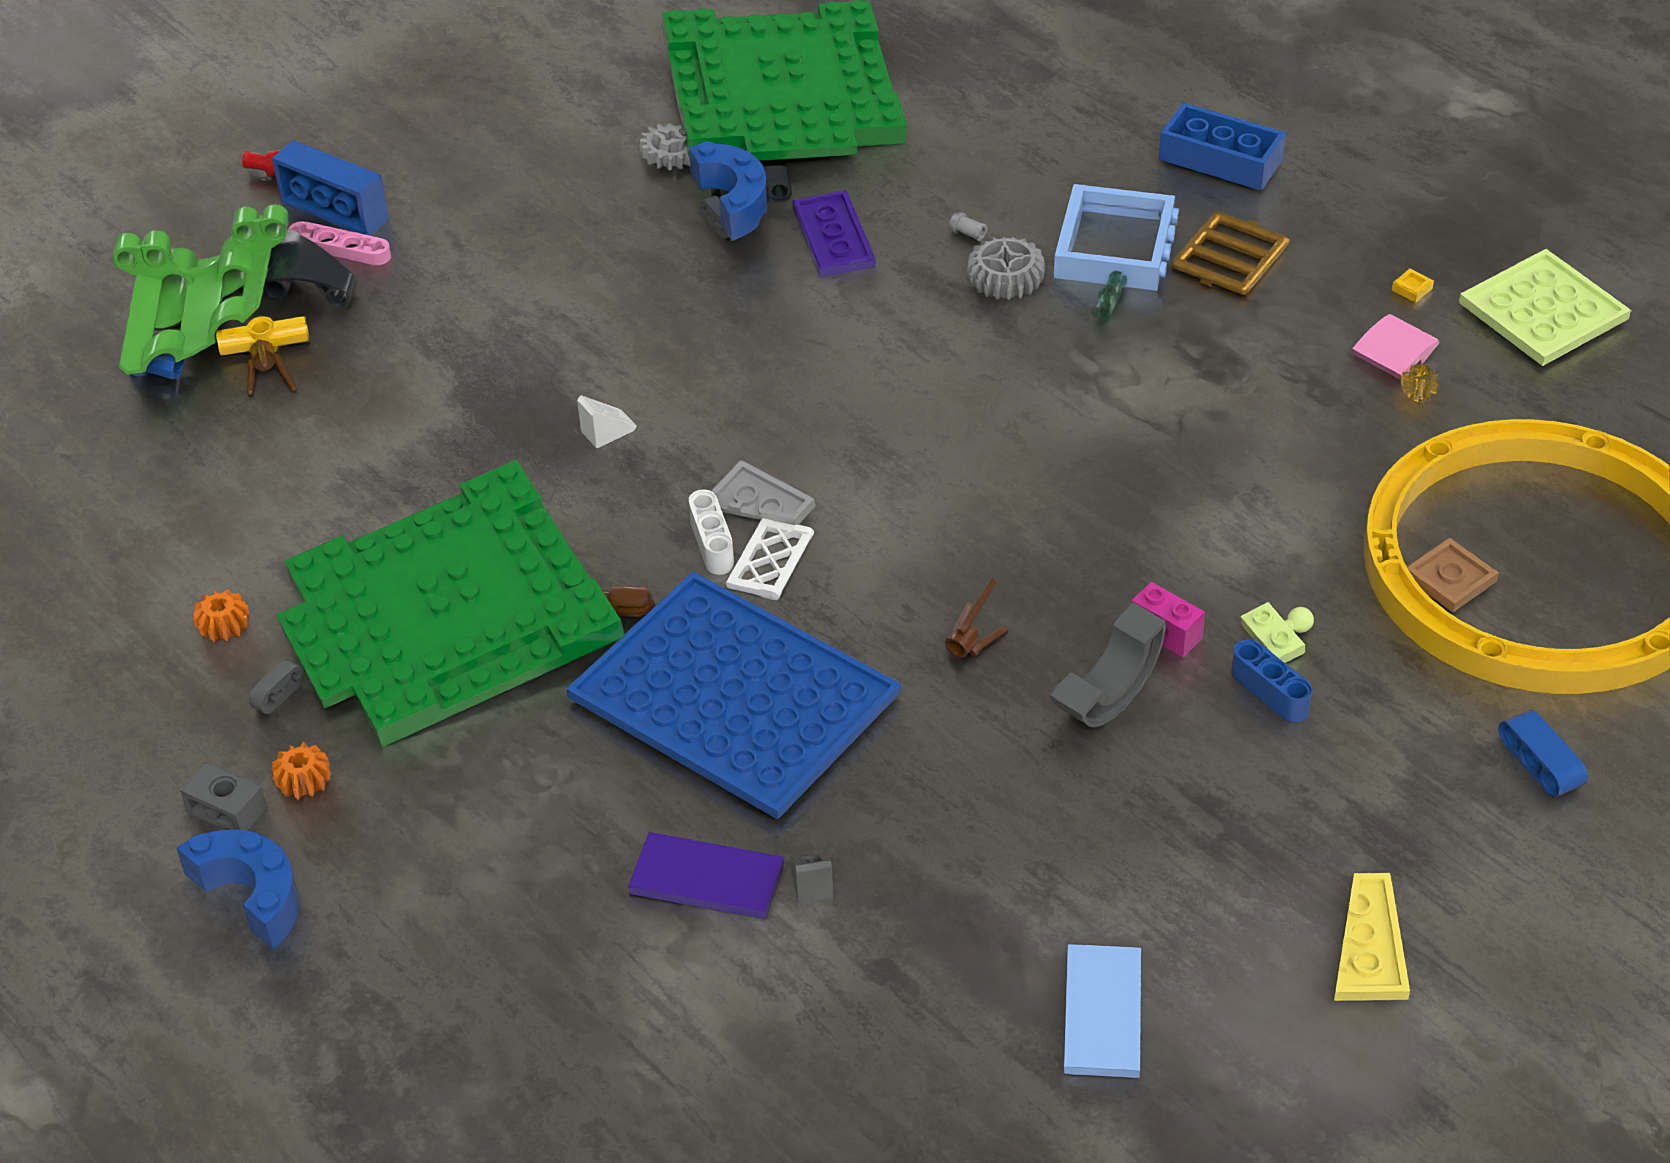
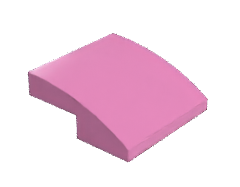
[1352,314,1439,381]

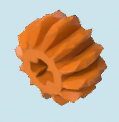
[193,589,250,643]
[271,742,331,801]

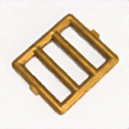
[1171,211,1290,295]

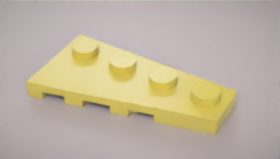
[1334,873,1410,1001]

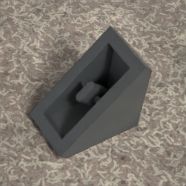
[790,853,834,904]

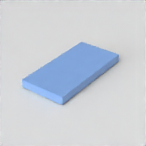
[1064,944,1141,1078]

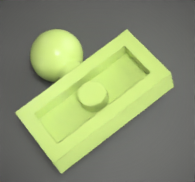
[1240,602,1314,663]

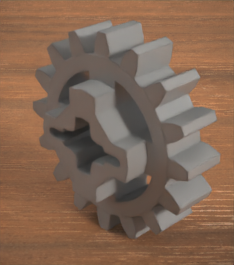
[639,123,690,170]

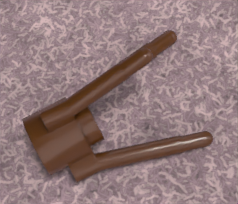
[247,339,297,396]
[945,578,1008,658]

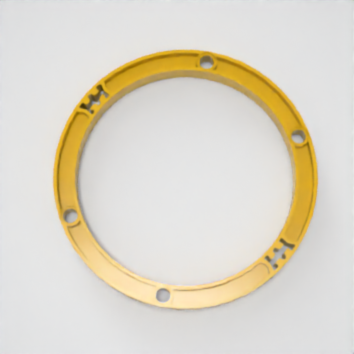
[1364,419,1670,694]

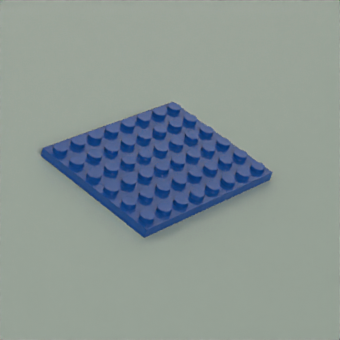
[566,572,901,820]

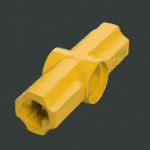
[216,316,310,356]

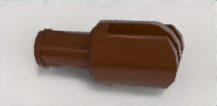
[602,585,656,618]

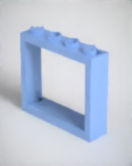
[1054,184,1179,290]

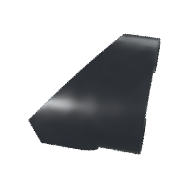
[263,229,357,308]

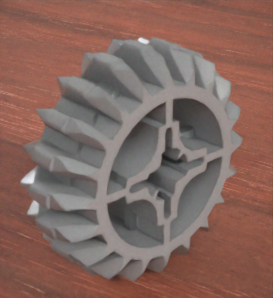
[967,235,1045,301]

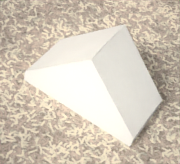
[577,395,637,448]

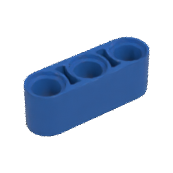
[1231,639,1313,722]
[1498,709,1588,797]

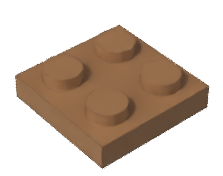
[1407,538,1499,612]

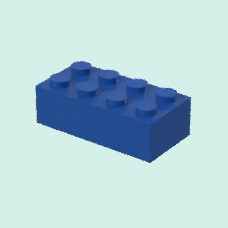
[1159,102,1286,191]
[272,140,389,236]

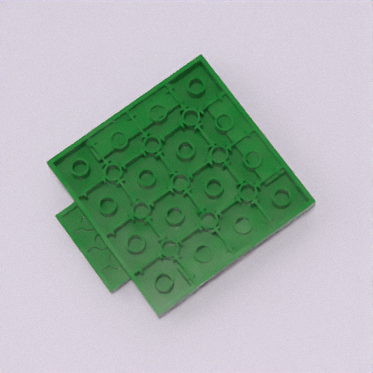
[662,0,907,161]
[276,460,625,747]

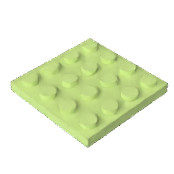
[1459,249,1631,366]

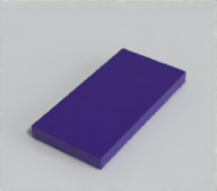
[792,190,876,277]
[628,832,784,920]

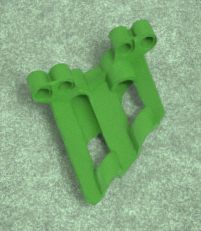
[112,204,289,375]

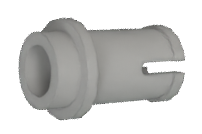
[949,212,987,241]

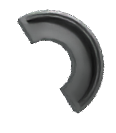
[1050,602,1166,727]

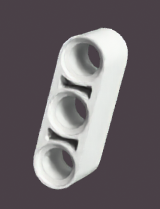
[689,489,734,575]

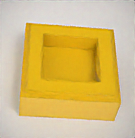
[1392,269,1434,303]

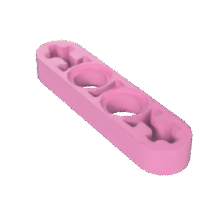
[288,221,391,265]

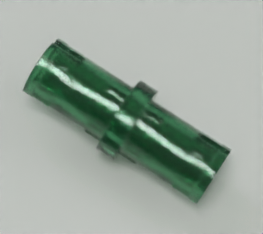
[1093,271,1128,322]

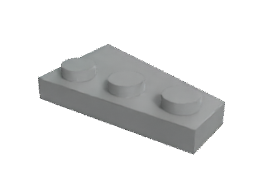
[712,460,816,525]

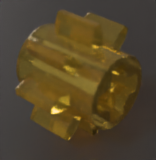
[1400,364,1439,402]

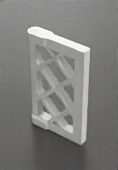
[726,518,814,600]

